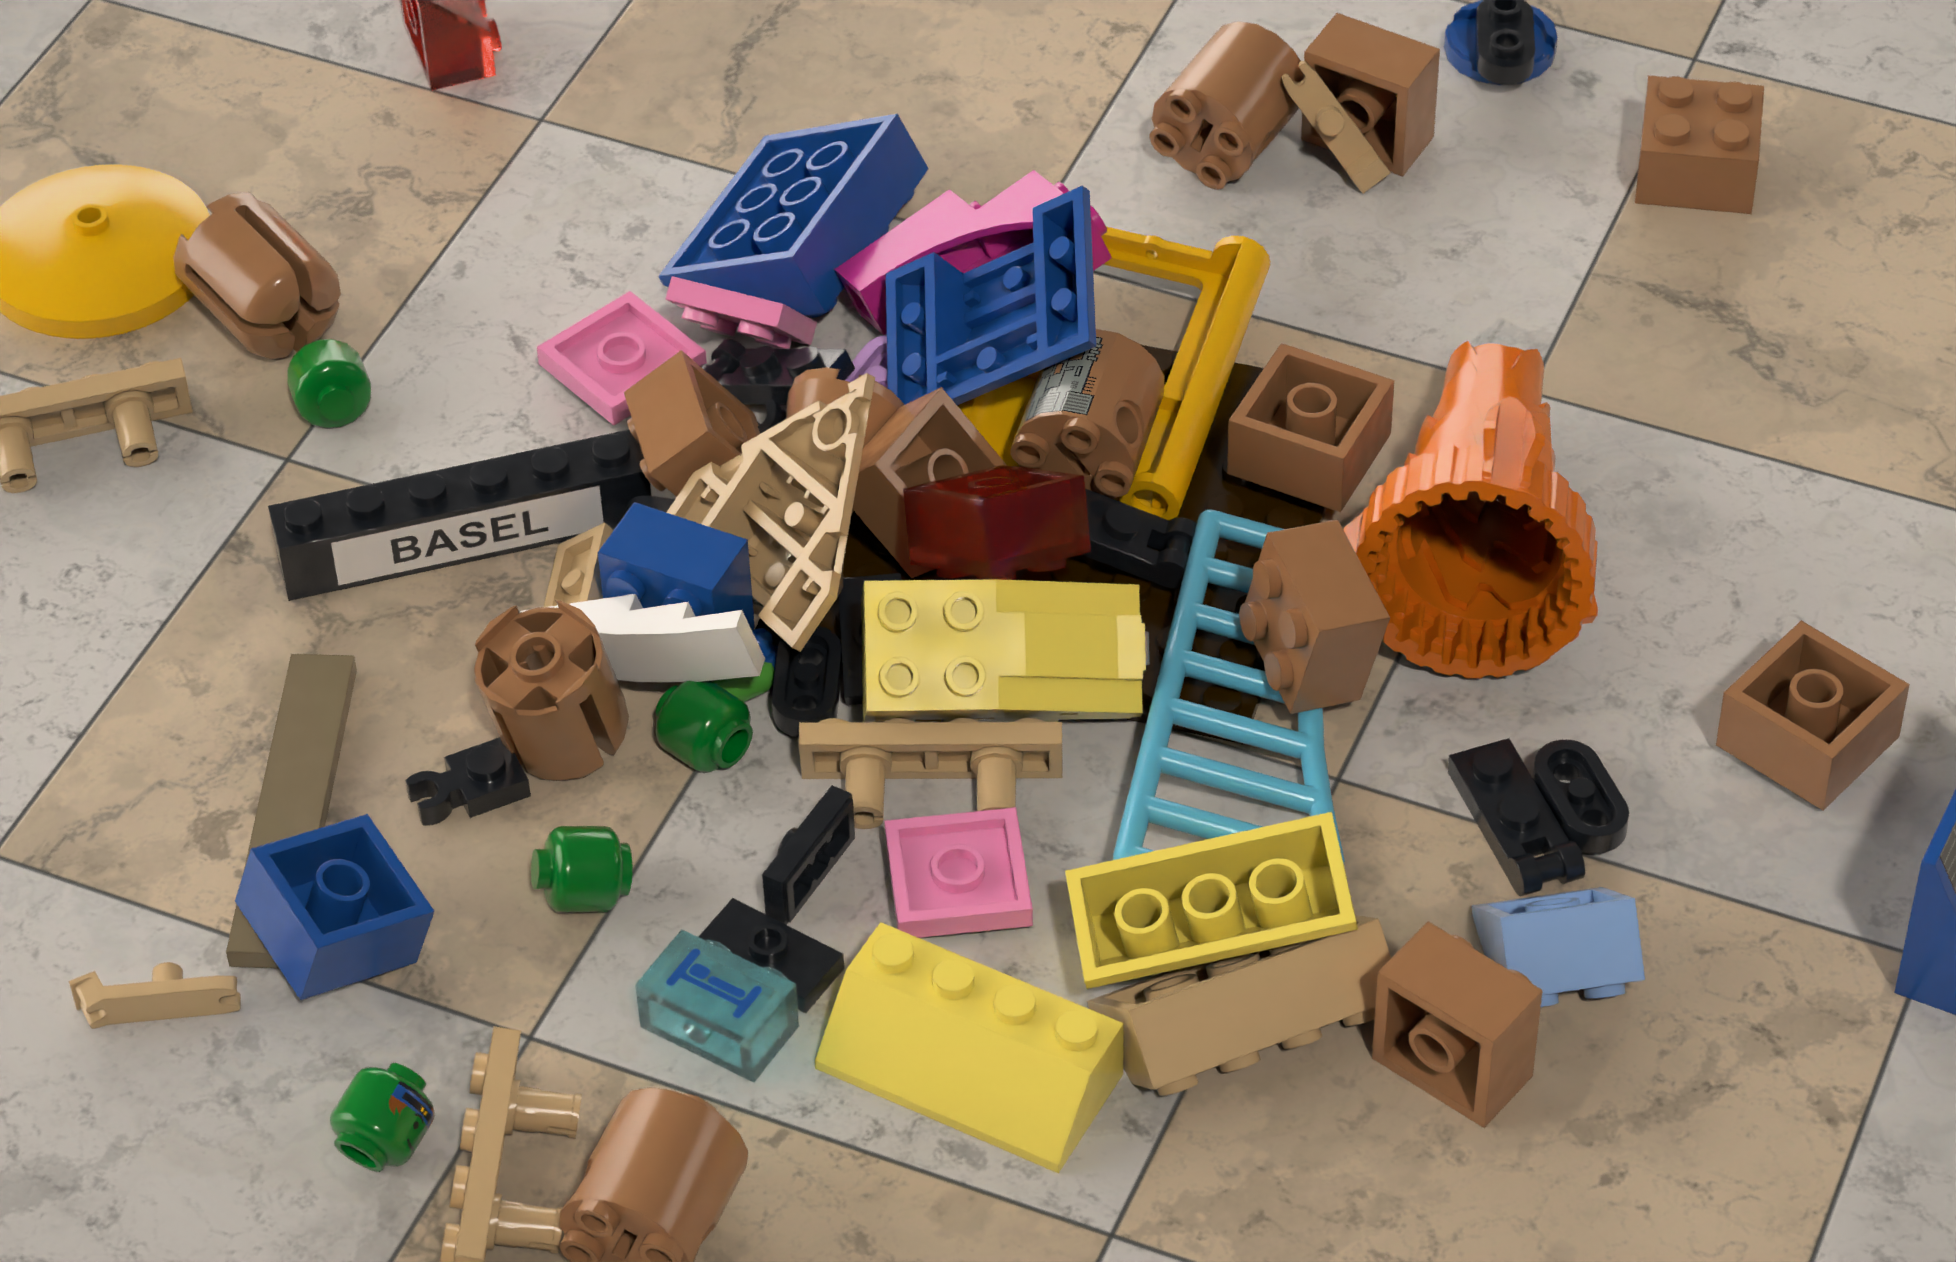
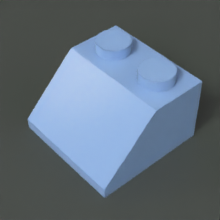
[1471,887,1645,1007]

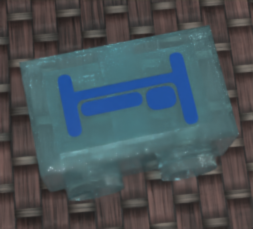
[635,929,799,1083]

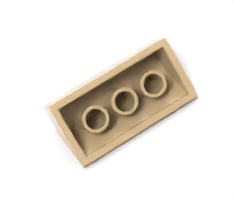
[1087,915,1391,1096]

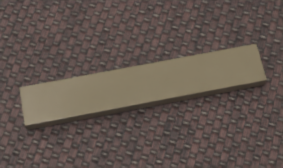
[226,654,357,968]

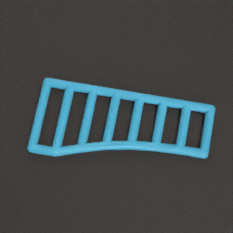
[1113,509,1345,863]

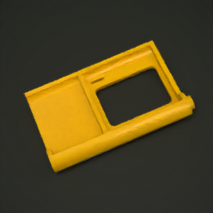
[959,226,1270,520]

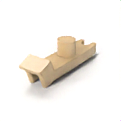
[1281,61,1391,193]
[69,962,241,1029]

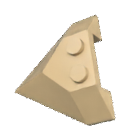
[666,373,875,652]

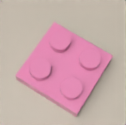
[665,276,817,349]
[537,291,707,425]
[884,807,1033,938]

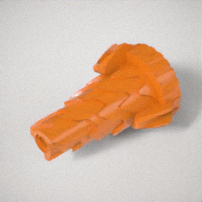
[1343,341,1598,679]

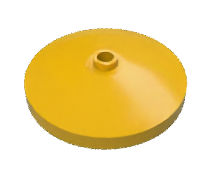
[0,164,210,339]

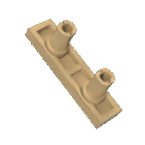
[0,358,193,493]
[799,718,1062,829]
[440,1026,582,1262]

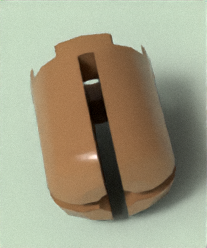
[173,192,341,359]
[474,600,629,781]

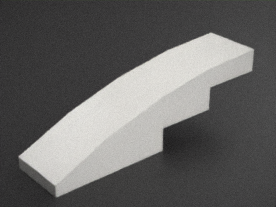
[520,594,765,682]

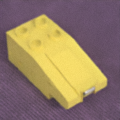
[861,579,1150,722]

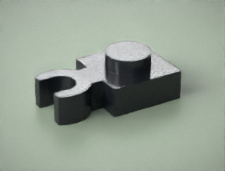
[405,737,531,826]

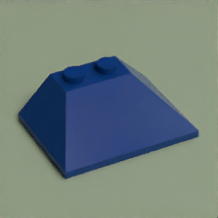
[886,185,1096,405]

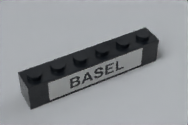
[268,430,652,601]

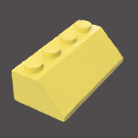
[1065,812,1358,989]
[815,922,1124,1174]

